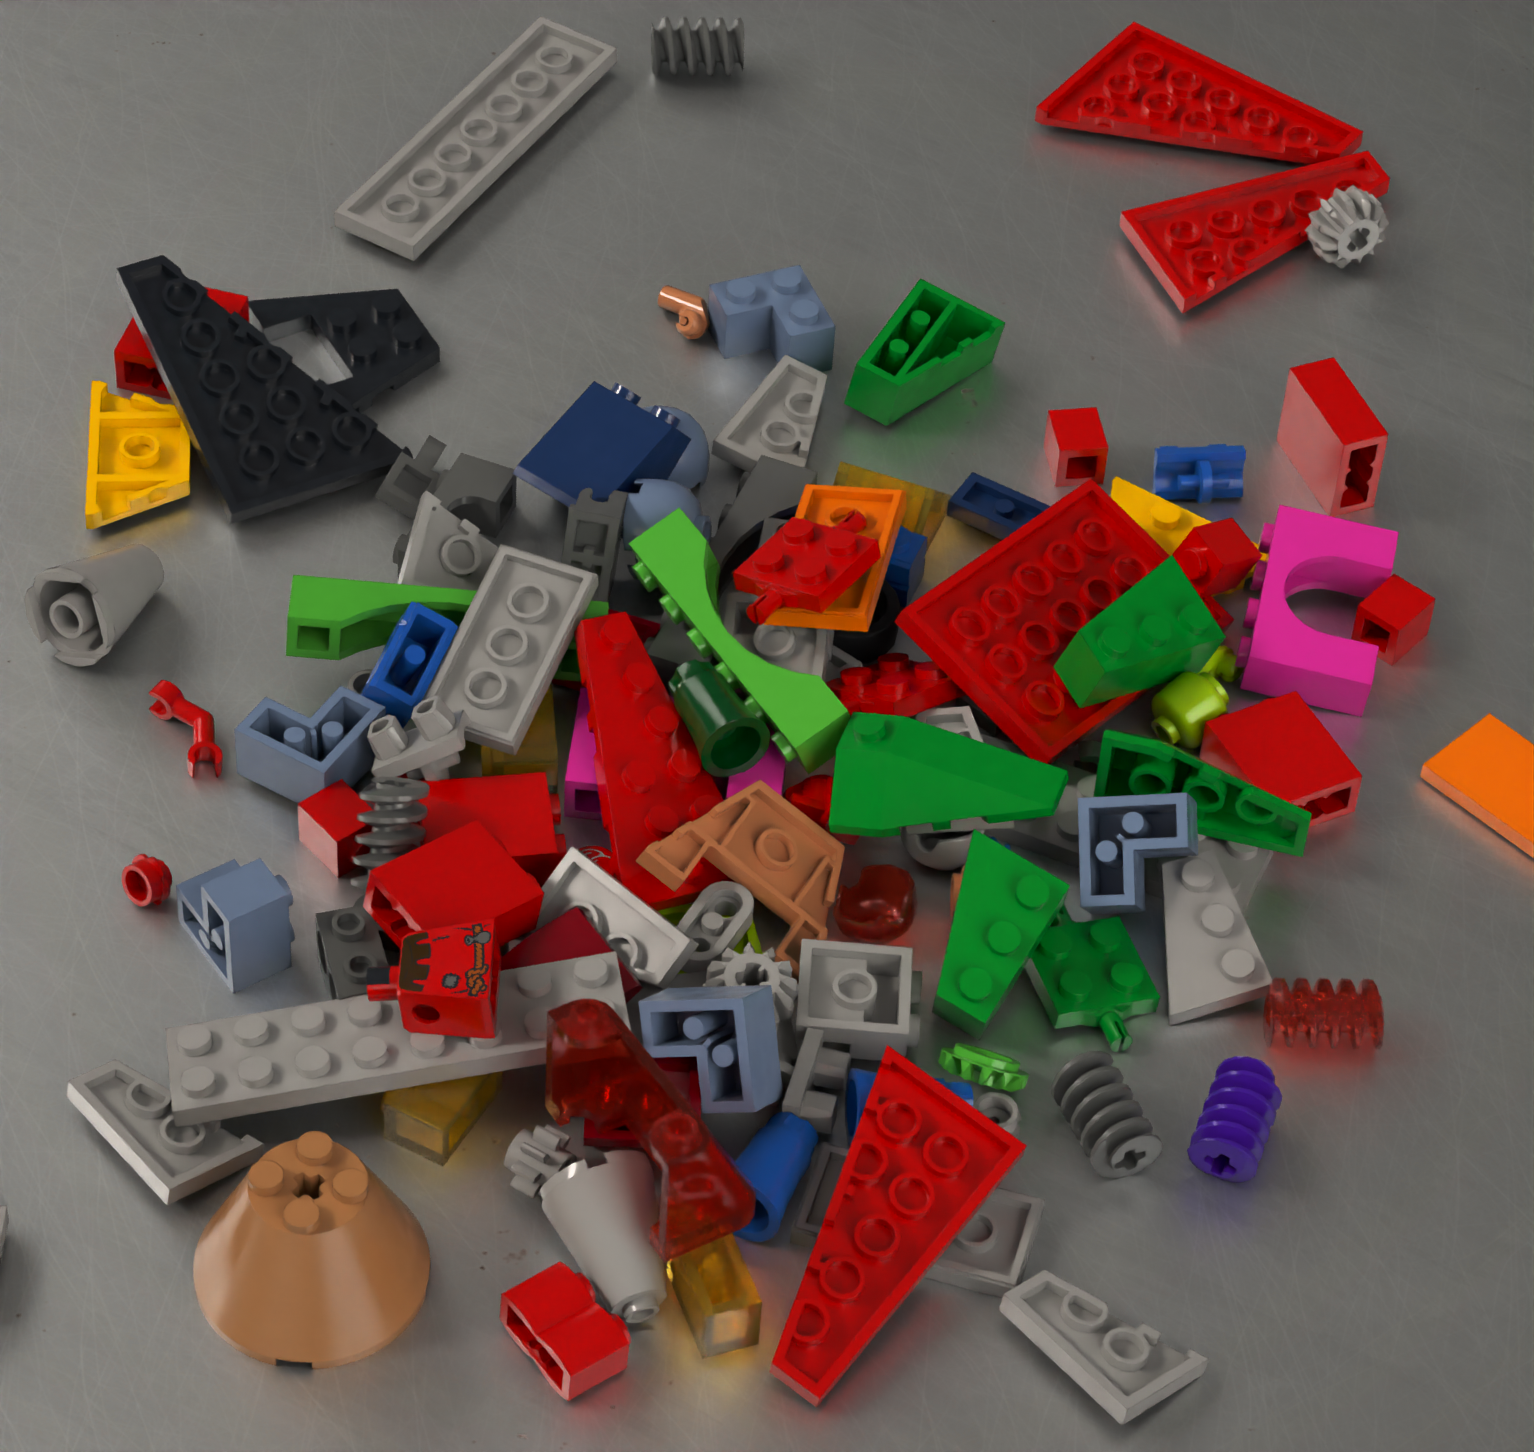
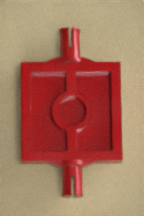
[733,510,881,625]
[825,653,966,717]

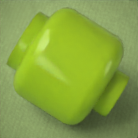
[1151,671,1229,749]

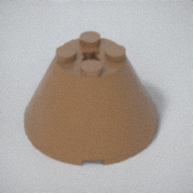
[193,1131,430,1369]

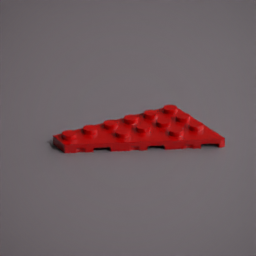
[1035,21,1363,164]

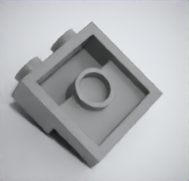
[724,592,834,693]
[794,938,922,1061]

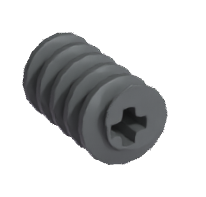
[651,17,744,76]
[351,776,430,890]
[1051,1051,1163,1178]

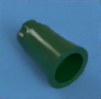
[668,659,770,777]

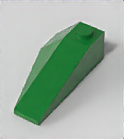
[829,712,1069,838]
[1093,729,1312,857]

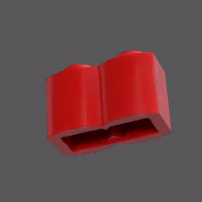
[500,1261,631,1401]

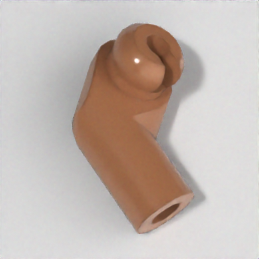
[658,285,709,339]

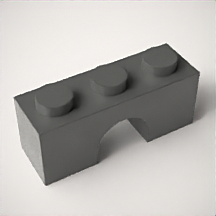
[393,453,517,579]

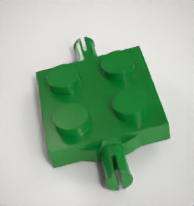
[1025,903,1160,1052]

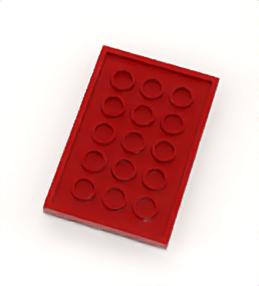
[895,478,1235,765]

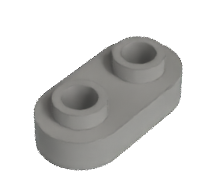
[676,881,754,973]

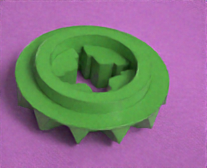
[938,1043,1029,1092]

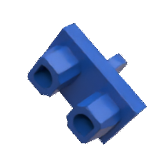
[1152,444,1246,504]

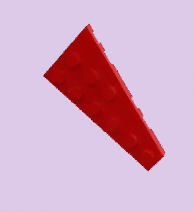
[1119,151,1390,314]
[574,611,735,911]
[769,1045,1027,1408]

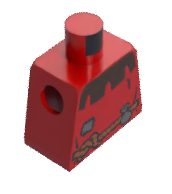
[366,919,501,1039]

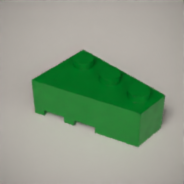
[844,278,1006,426]
[1053,555,1226,709]
[932,829,1070,1041]

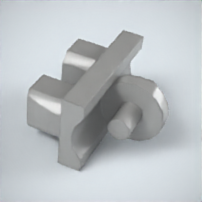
[367,695,471,781]
[768,1027,851,1133]

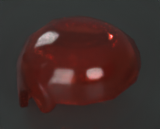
[833,864,918,945]

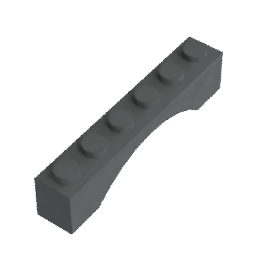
[644,455,818,696]

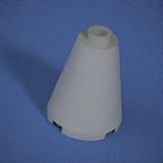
[24,544,164,667]
[540,1150,667,1323]

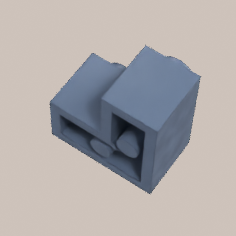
[708,265,836,372]
[234,686,386,803]
[1078,793,1198,915]
[176,858,295,994]
[638,985,783,1113]

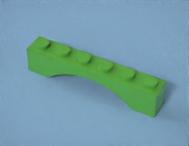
[629,507,851,774]
[286,575,609,681]

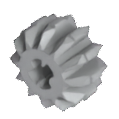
[1305,185,1390,269]
[703,941,799,1031]

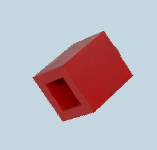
[1043,407,1108,487]
[1172,518,1262,598]
[1351,574,1436,666]
[298,779,373,878]

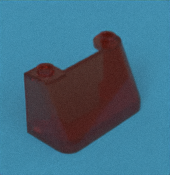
[545,998,756,1263]

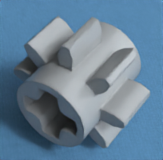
[504,1124,577,1199]

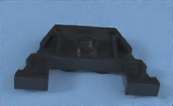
[249,289,440,413]

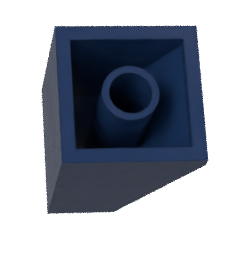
[512,381,691,539]

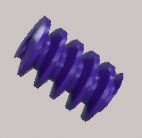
[1187,1056,1283,1183]

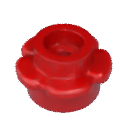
[121,854,172,907]

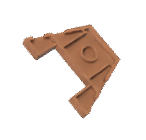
[636,779,845,984]

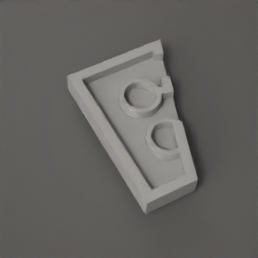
[397,490,498,591]

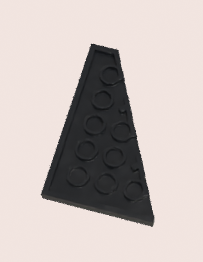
[116,255,413,524]

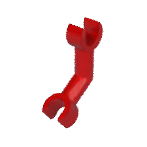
[149,680,223,778]

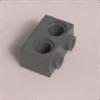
[315,905,388,1000]

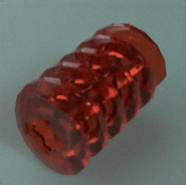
[1263,977,1384,1049]

